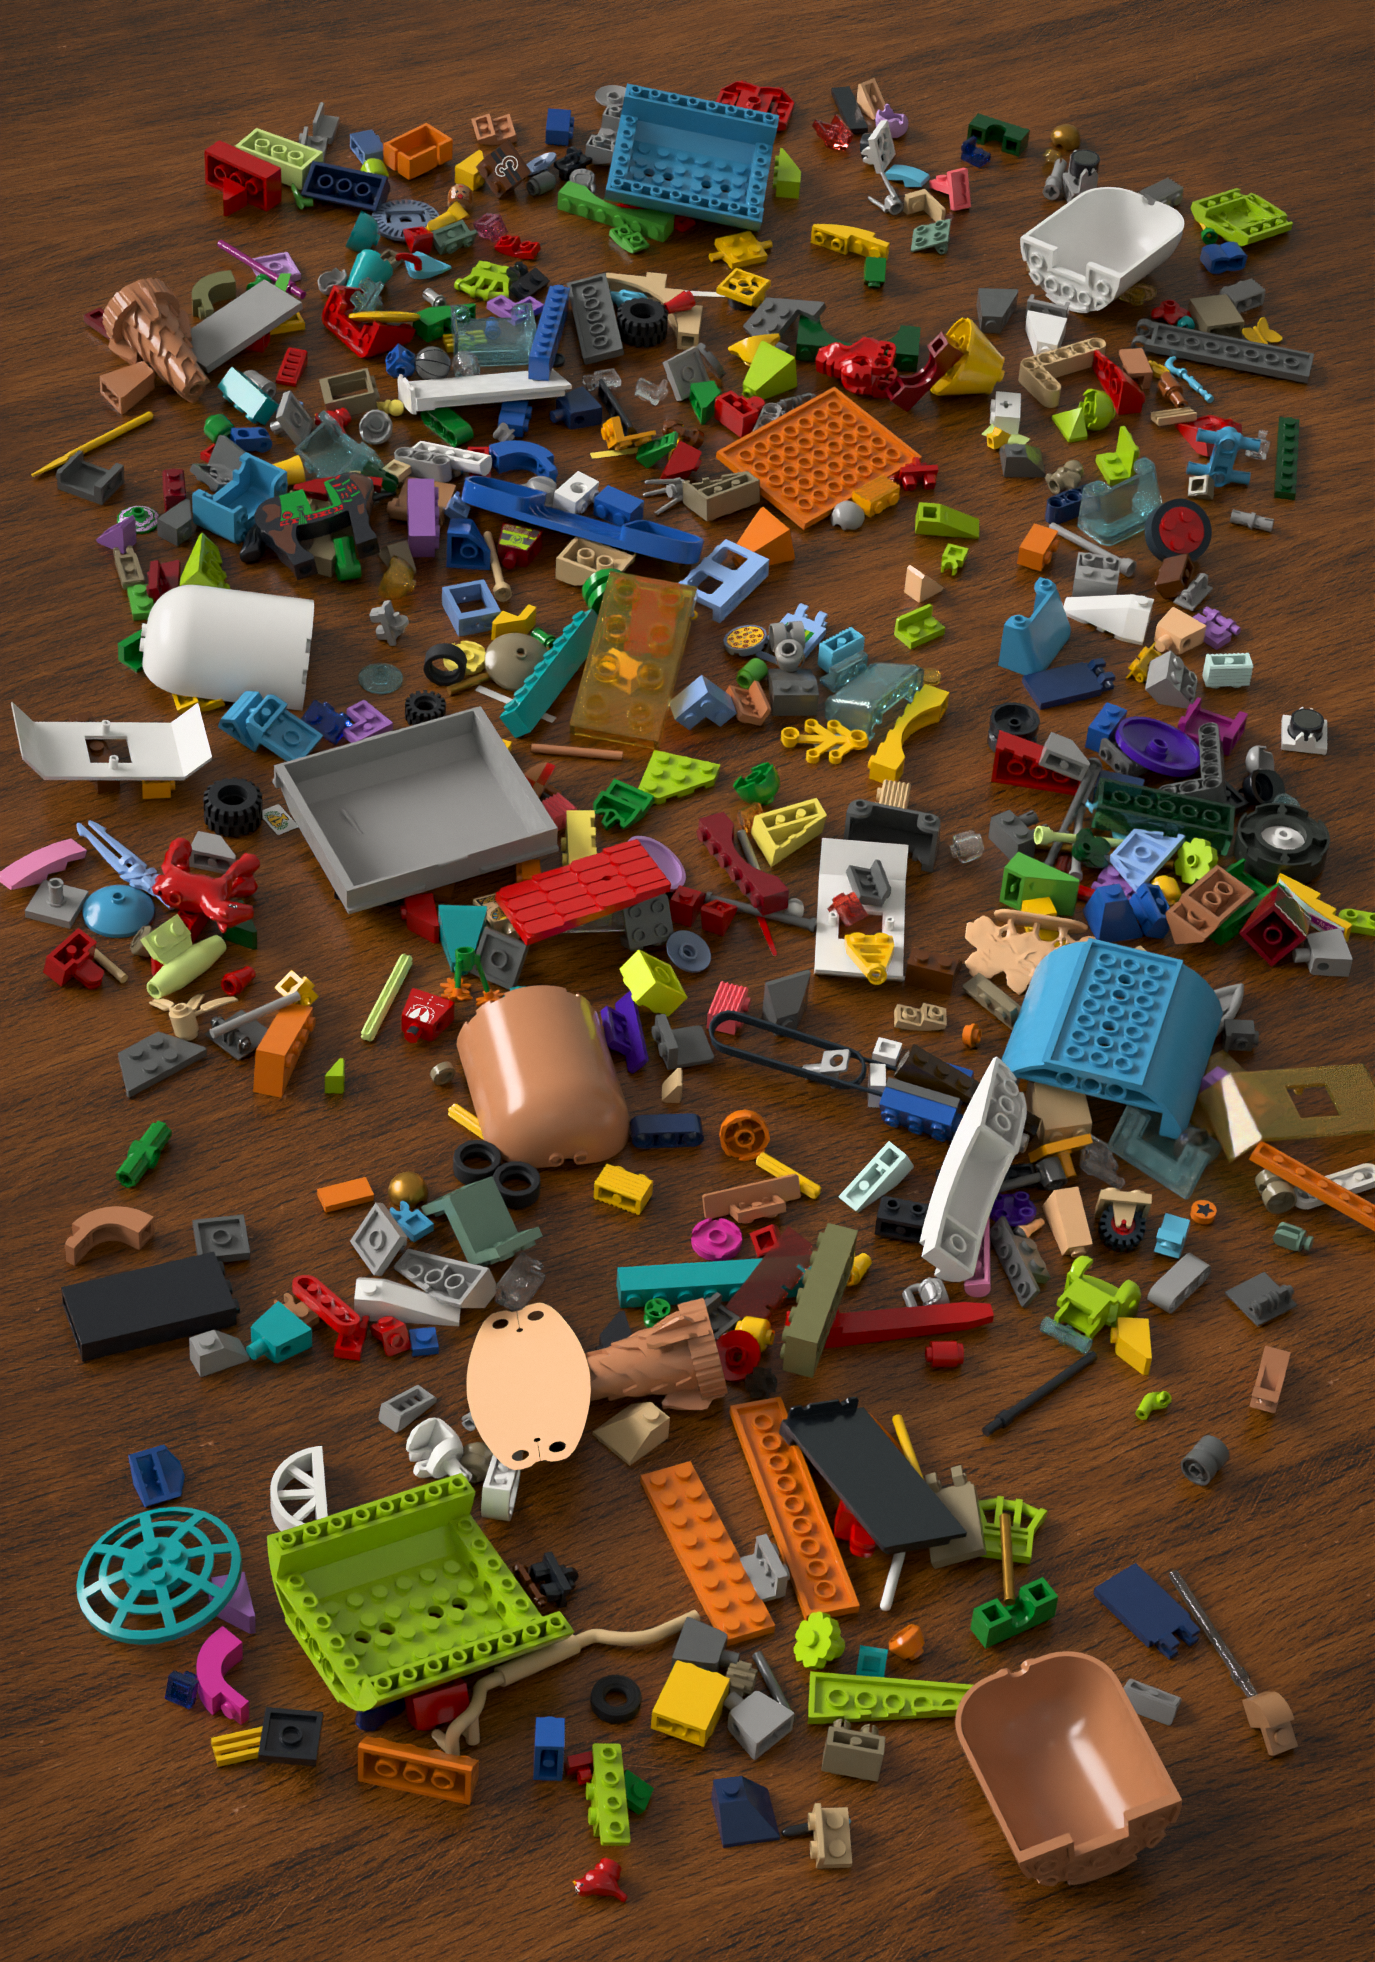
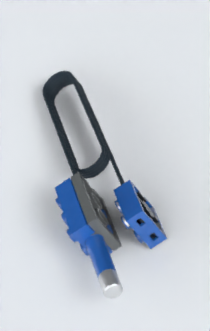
[709,1010,1029,1153]

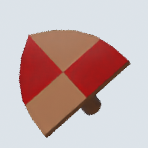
[524,762,562,798]

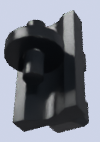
[553,146,593,181]
[529,1552,579,1608]

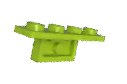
[586,1743,631,1846]

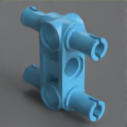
[1186,426,1261,487]

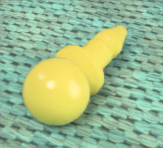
[376,399,404,416]

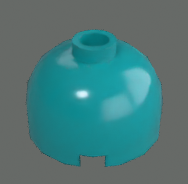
[345,211,381,252]

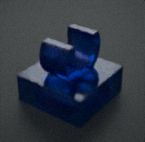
[165,1670,199,1709]

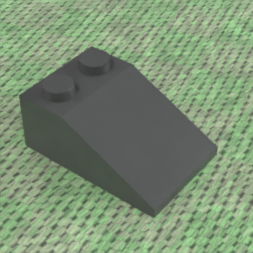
[767,669,819,716]

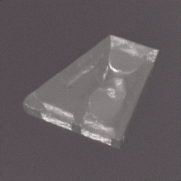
[1079,1133,1125,1190]

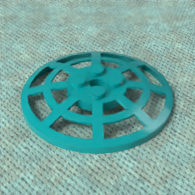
[76,1507,243,1645]

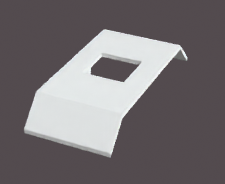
[11,702,212,780]
[814,838,909,982]

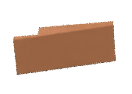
[1165,865,1254,944]

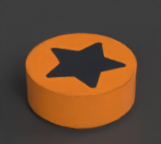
[1190,1200,1217,1225]

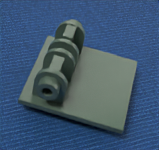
[911,219,951,254]

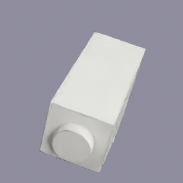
[1025,310,1067,356]

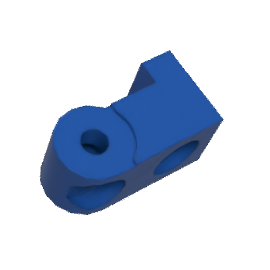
[230,427,272,453]

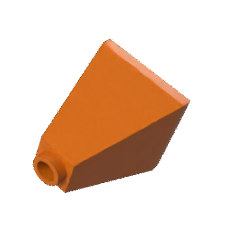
[731,507,795,568]

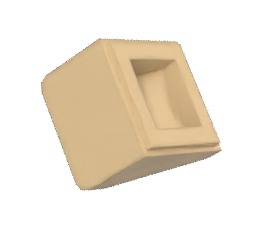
[662,1068,682,1103]

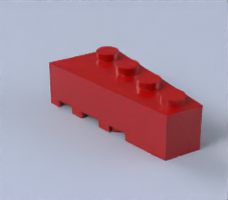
[991,730,1081,796]

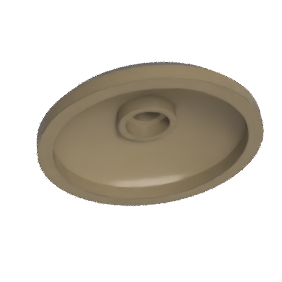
[484,633,548,692]

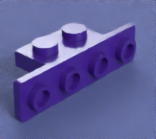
[600,991,648,1074]

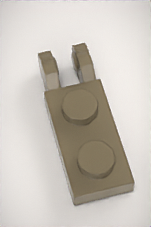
[113,545,145,590]

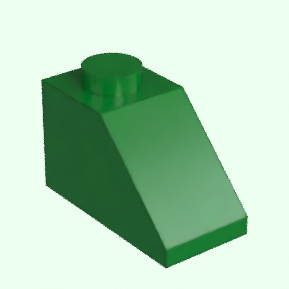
[864,257,886,288]
[689,380,722,425]

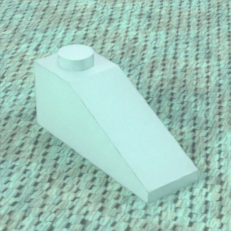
[839,1141,914,1213]

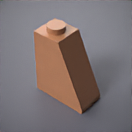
[100,361,156,415]

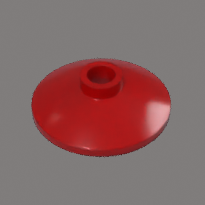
[716,1330,761,1382]

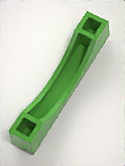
[557,181,675,242]

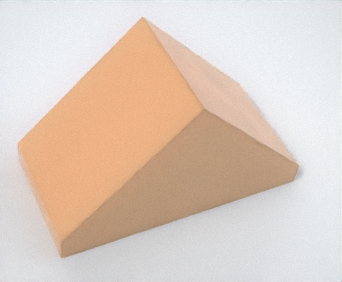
[857,78,886,120]
[904,565,943,603]

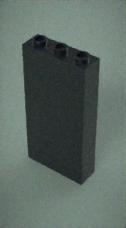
[61,1251,240,1362]

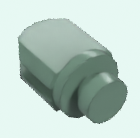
[1273,1222,1314,1252]

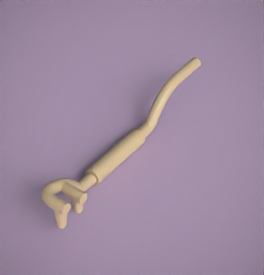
[431,1610,700,1756]

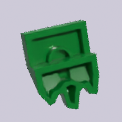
[593,778,655,831]

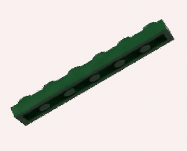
[1274,417,1300,500]

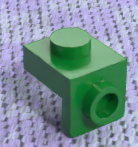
[624,1769,654,1815]

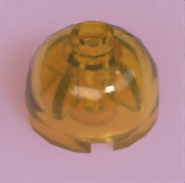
[377,555,417,600]

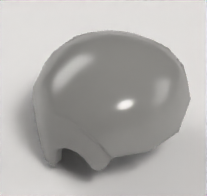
[317,268,348,296]
[830,501,865,530]
[1245,745,1274,775]

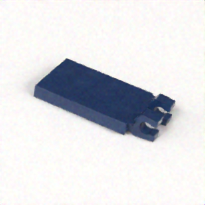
[1022,658,1115,710]
[1093,1563,1200,1660]

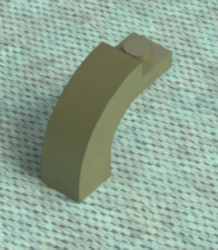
[192,270,236,320]

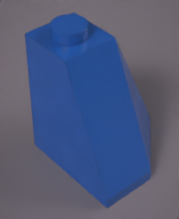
[446,518,491,570]
[1083,884,1143,942]

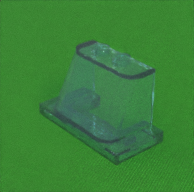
[294,410,385,479]
[1106,1105,1223,1199]

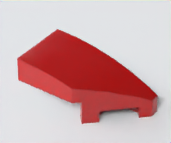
[334,1315,370,1361]

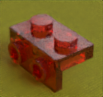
[812,115,854,151]

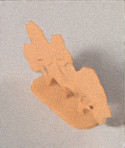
[965,909,1097,995]

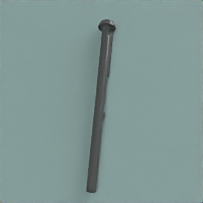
[1044,757,1102,867]

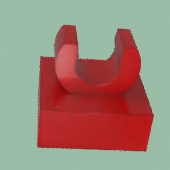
[563,1751,594,1786]

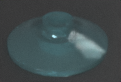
[358,663,403,694]

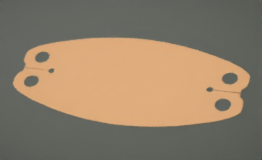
[467,1303,591,1470]

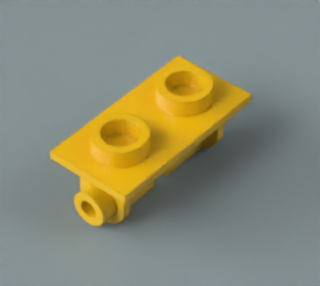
[1126,642,1162,682]

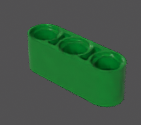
[420,407,474,447]

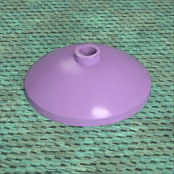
[628,836,686,892]

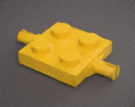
[709,231,773,269]

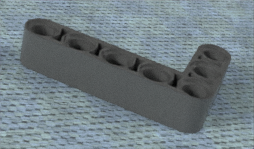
[1157,722,1227,815]

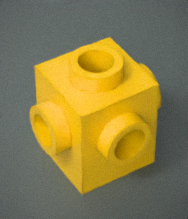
[275,970,319,1006]

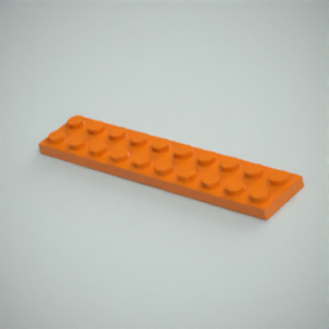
[729,1397,860,1621]

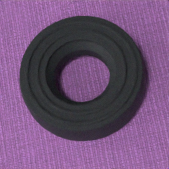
[590,1675,642,1724]

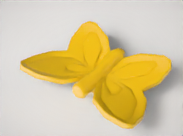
[1242,317,1282,344]

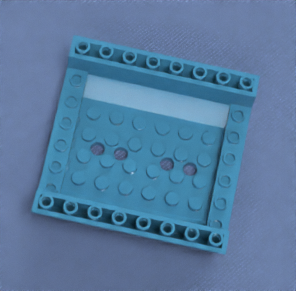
[604,84,779,232]
[1002,938,1223,1141]

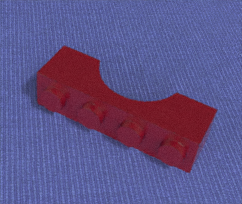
[884,331,964,412]

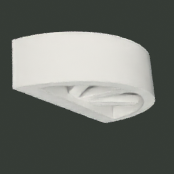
[270,1446,328,1531]
[481,1450,524,1521]

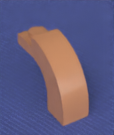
[65,1206,154,1266]
[1249,1346,1291,1413]

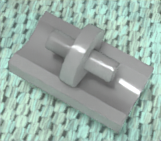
[369,600,409,646]

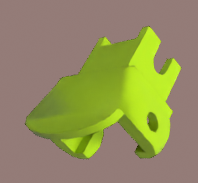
[1053,1255,1141,1343]

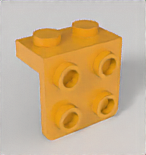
[601,416,656,451]

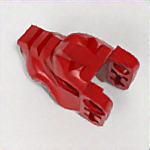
[816,337,897,399]

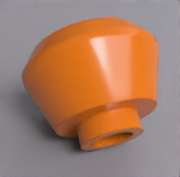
[889,1624,925,1661]

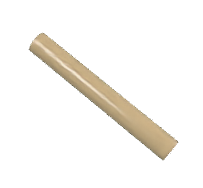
[93,949,128,983]

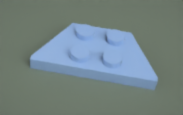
[1110,829,1185,893]

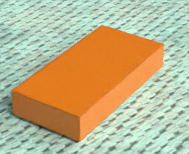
[317,1177,374,1213]

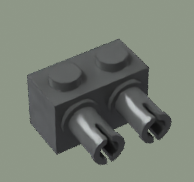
[988,810,1051,860]

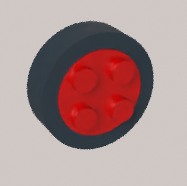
[1145,499,1212,562]

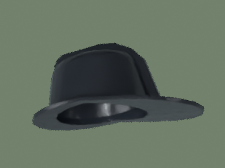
[1238,769,1285,805]

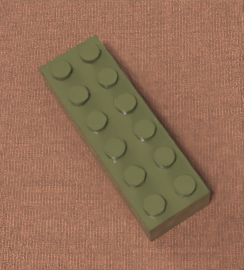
[780,1223,858,1378]

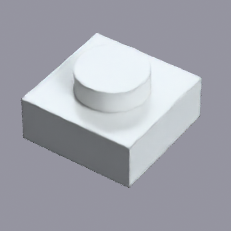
[872,1037,902,1066]

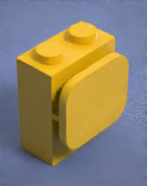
[651,1660,730,1747]

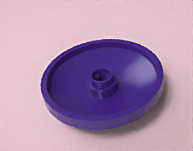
[1115,716,1200,777]

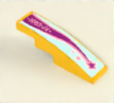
[1277,873,1352,943]

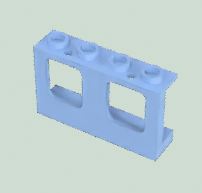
[676,539,769,623]

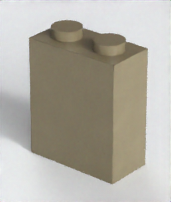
[1188,294,1245,338]

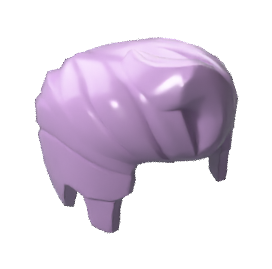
[875,104,908,138]

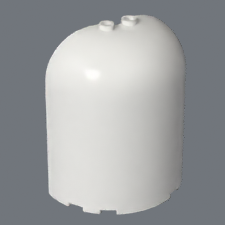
[1020,187,1184,313]
[139,585,314,711]

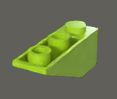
[772,148,801,199]
[915,502,979,539]

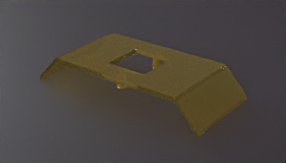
[1198,1064,1375,1163]

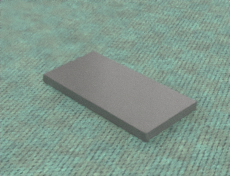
[190,279,303,373]

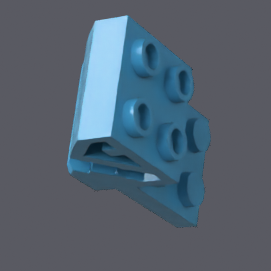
[218,691,323,761]

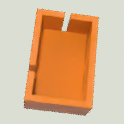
[383,123,453,180]

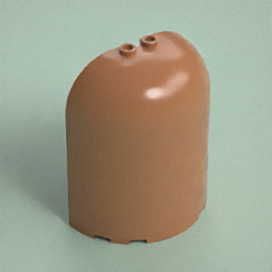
[456,985,630,1168]
[955,1651,1182,1886]

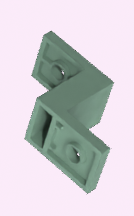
[421,1177,543,1266]

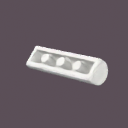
[412,441,492,476]

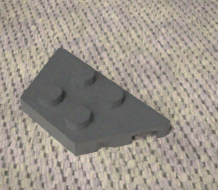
[118,1031,207,1098]

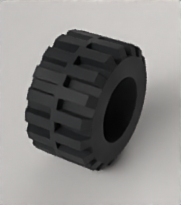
[617,298,668,348]
[203,777,263,837]

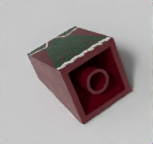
[1239,884,1312,967]

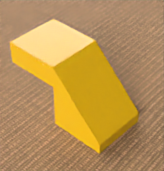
[491,604,536,640]

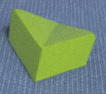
[325,1058,345,1094]

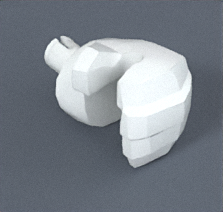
[406,1418,472,1482]

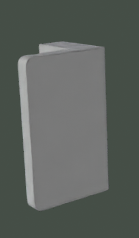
[313,102,340,144]

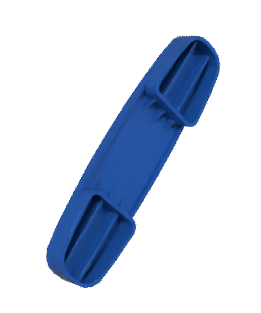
[461,476,704,564]

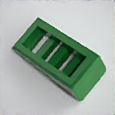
[636,431,678,469]

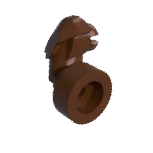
[662,419,704,449]

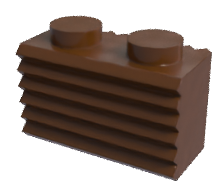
[1155,554,1195,600]

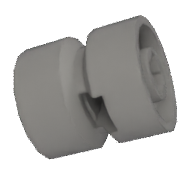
[769,621,805,652]

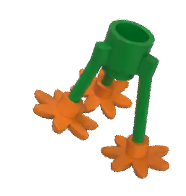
[440,946,504,1007]

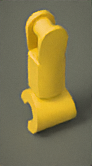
[425,201,470,231]

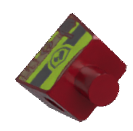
[498,523,543,569]

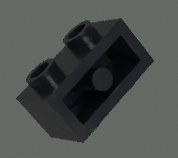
[874,1196,929,1243]

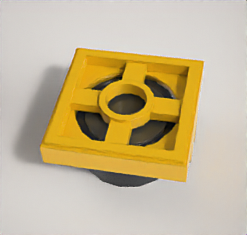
[716,268,771,311]

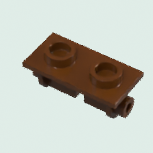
[512,1563,554,1615]

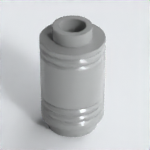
[244,370,276,398]

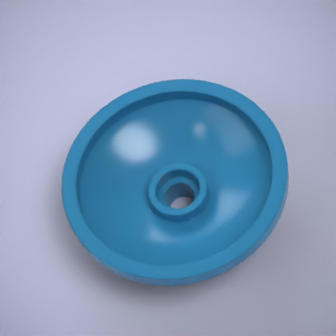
[82,885,155,938]

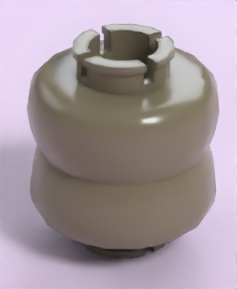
[459,1442,493,1483]

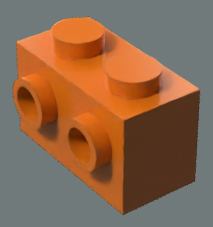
[1017,523,1060,571]

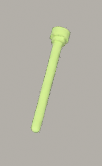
[1034,826,1123,848]

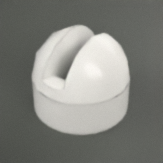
[785,898,804,917]

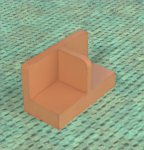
[1119,348,1153,389]

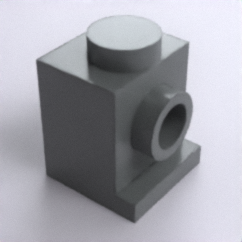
[1221,1019,1259,1053]

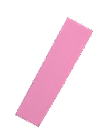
[0,839,87,890]

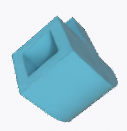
[1154,1213,1191,1259]

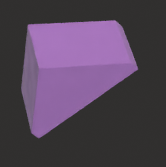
[96,515,136,554]

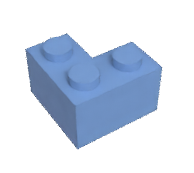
[669,675,737,730]

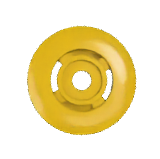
[349,311,421,323]

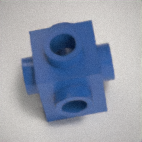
[385,344,415,378]

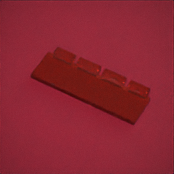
[726,1226,813,1320]

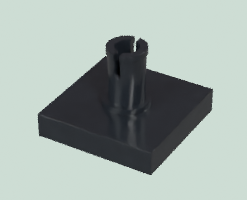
[258,1707,323,1767]

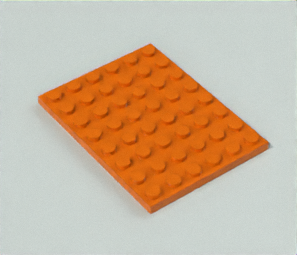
[716,387,922,530]

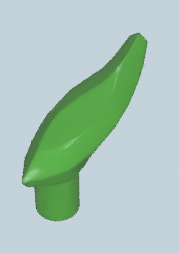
[291,183,313,209]

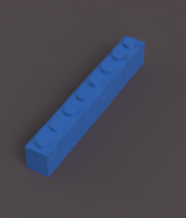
[528,285,570,381]

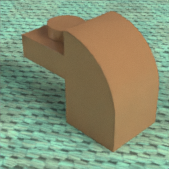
[1242,1691,1298,1755]

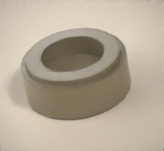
[430,1062,456,1085]

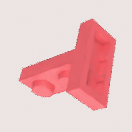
[929,168,971,211]

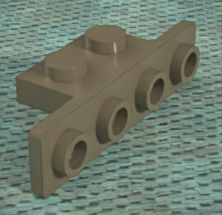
[963,973,1021,1030]

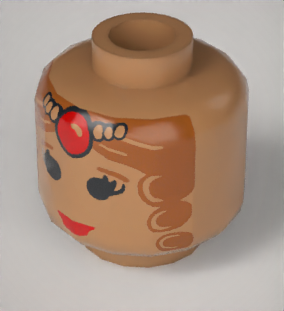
[447,184,473,212]

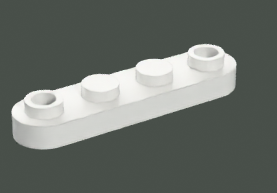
[1294,1163,1375,1209]

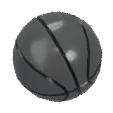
[414,346,451,380]

